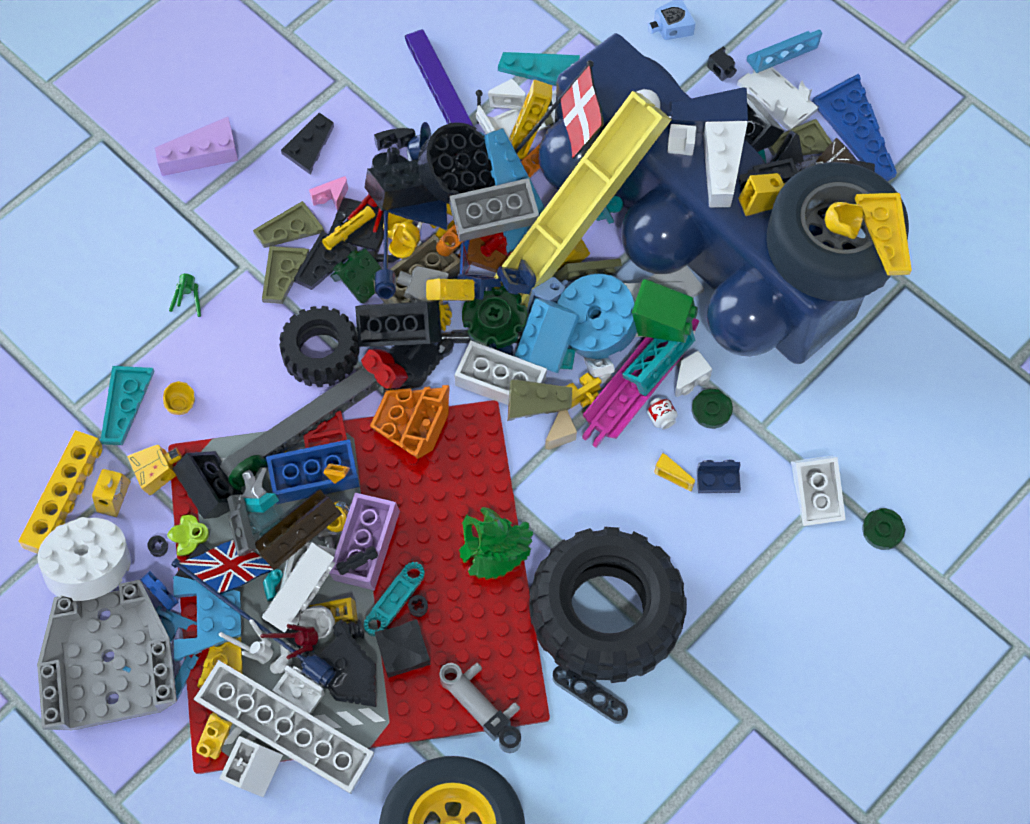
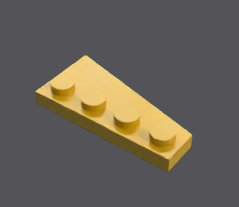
[855,193,912,275]

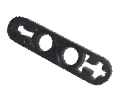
[552,666,628,724]

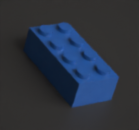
[266,439,360,505]

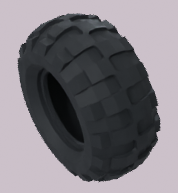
[529,526,687,683]

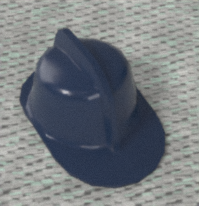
[407,122,432,161]

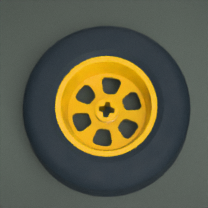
[379,756,525,824]

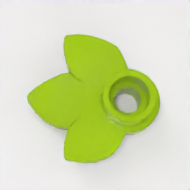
[167,515,209,556]

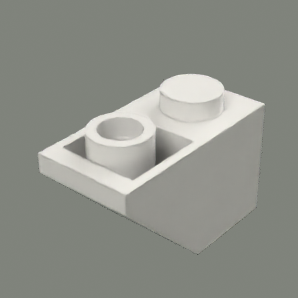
[675,351,712,398]

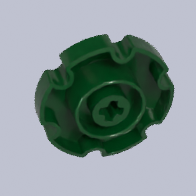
[462,285,528,349]

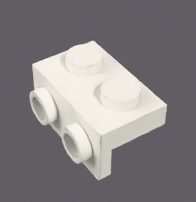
[272,666,325,715]

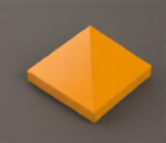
[324,464,350,484]

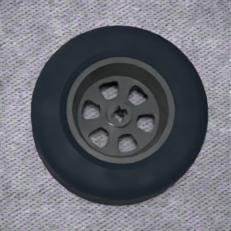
[767,162,909,301]

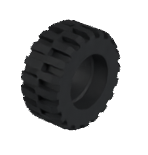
[279,306,359,387]

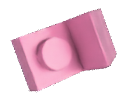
[309,176,348,211]

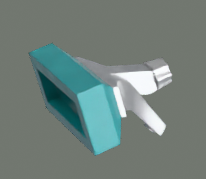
[242,467,279,513]

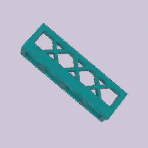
[622,330,696,396]

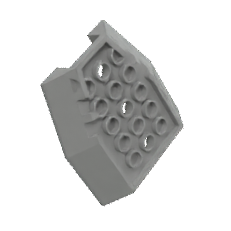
[37,580,177,731]

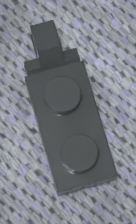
[227,494,256,556]

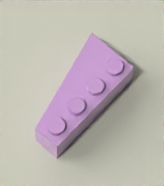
[155,116,238,176]

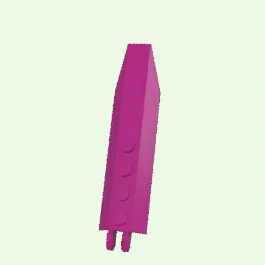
[582,318,700,448]

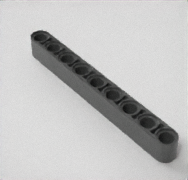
[220,367,381,478]

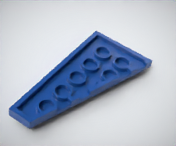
[812,73,897,181]

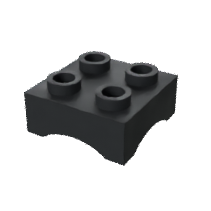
[375,619,431,678]

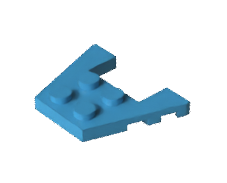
[173,576,242,661]

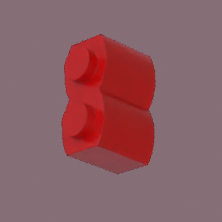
[361,349,408,389]

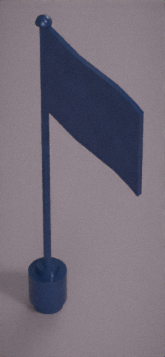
[375,200,447,299]

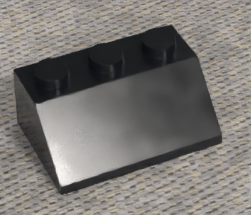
[744,93,785,152]
[173,451,243,519]

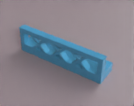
[746,29,823,73]

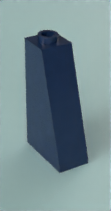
[667,87,748,133]

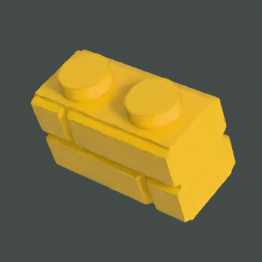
[426,279,474,301]

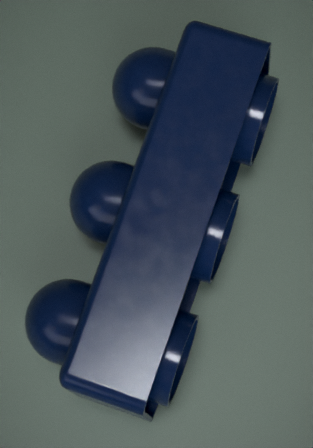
[539,33,865,364]

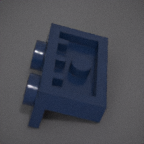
[458,274,501,299]
[696,460,741,493]

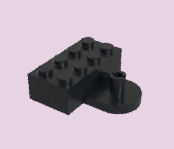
[364,147,439,211]

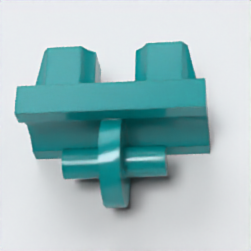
[596,196,623,224]

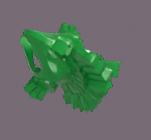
[459,507,533,580]

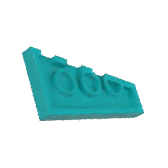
[498,52,580,86]
[100,366,155,446]

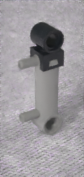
[439,663,521,753]

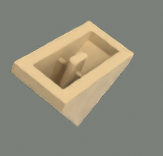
[545,410,577,450]

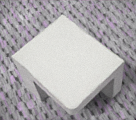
[668,124,696,155]

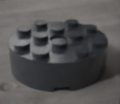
[418,123,495,204]

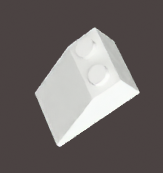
[791,455,846,526]

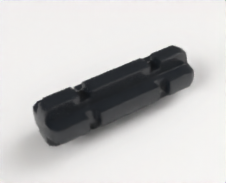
[336,546,378,575]

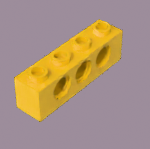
[509,79,552,160]

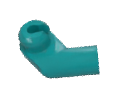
[263,569,283,601]

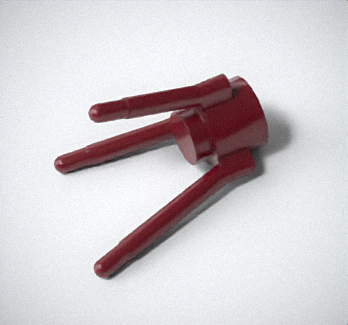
[260,624,318,660]

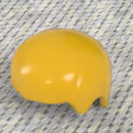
[163,381,195,416]

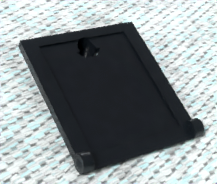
[328,197,389,253]

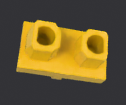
[565,372,602,409]
[196,712,232,759]

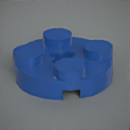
[140,571,179,611]

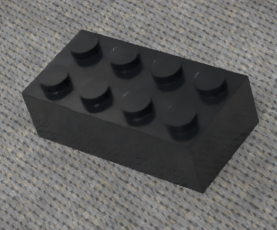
[355,300,442,347]

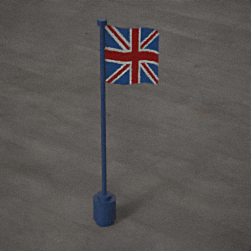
[171,540,336,686]

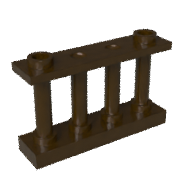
[255,489,342,570]

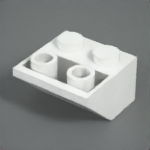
[219,736,283,797]

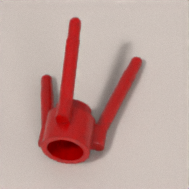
[348,194,383,233]

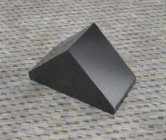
[770,130,804,164]

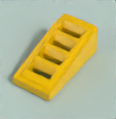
[654,453,695,491]
[309,597,357,625]

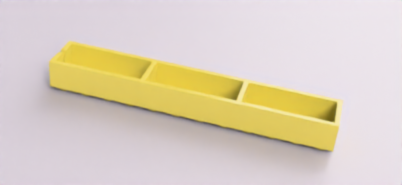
[494,91,672,307]

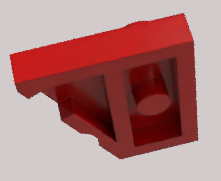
[303,411,347,448]

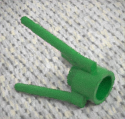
[169,273,201,317]

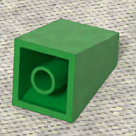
[632,279,698,343]

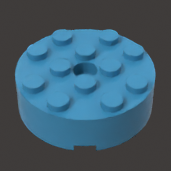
[557,274,637,359]

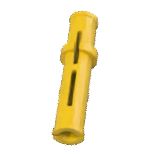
[322,206,375,250]

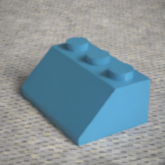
[515,298,579,373]

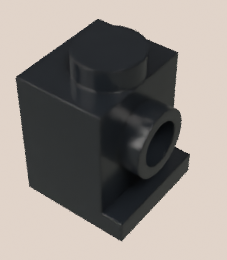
[707,46,737,81]

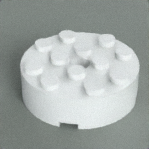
[38,517,131,601]

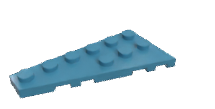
[484,128,545,253]

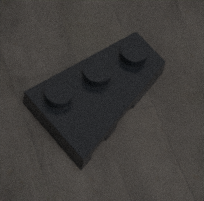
[281,112,334,175]
[294,231,357,290]

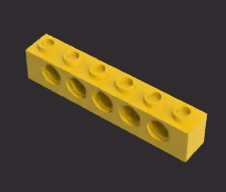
[18,430,103,554]

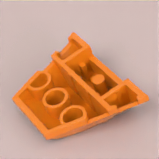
[370,385,450,458]

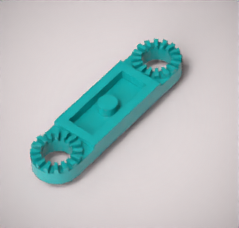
[364,562,425,637]

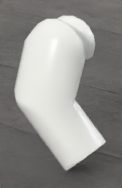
[270,643,293,674]

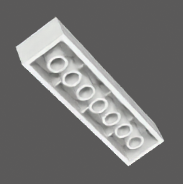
[194,660,375,794]

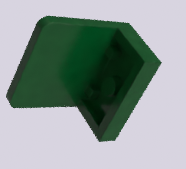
[330,248,382,303]

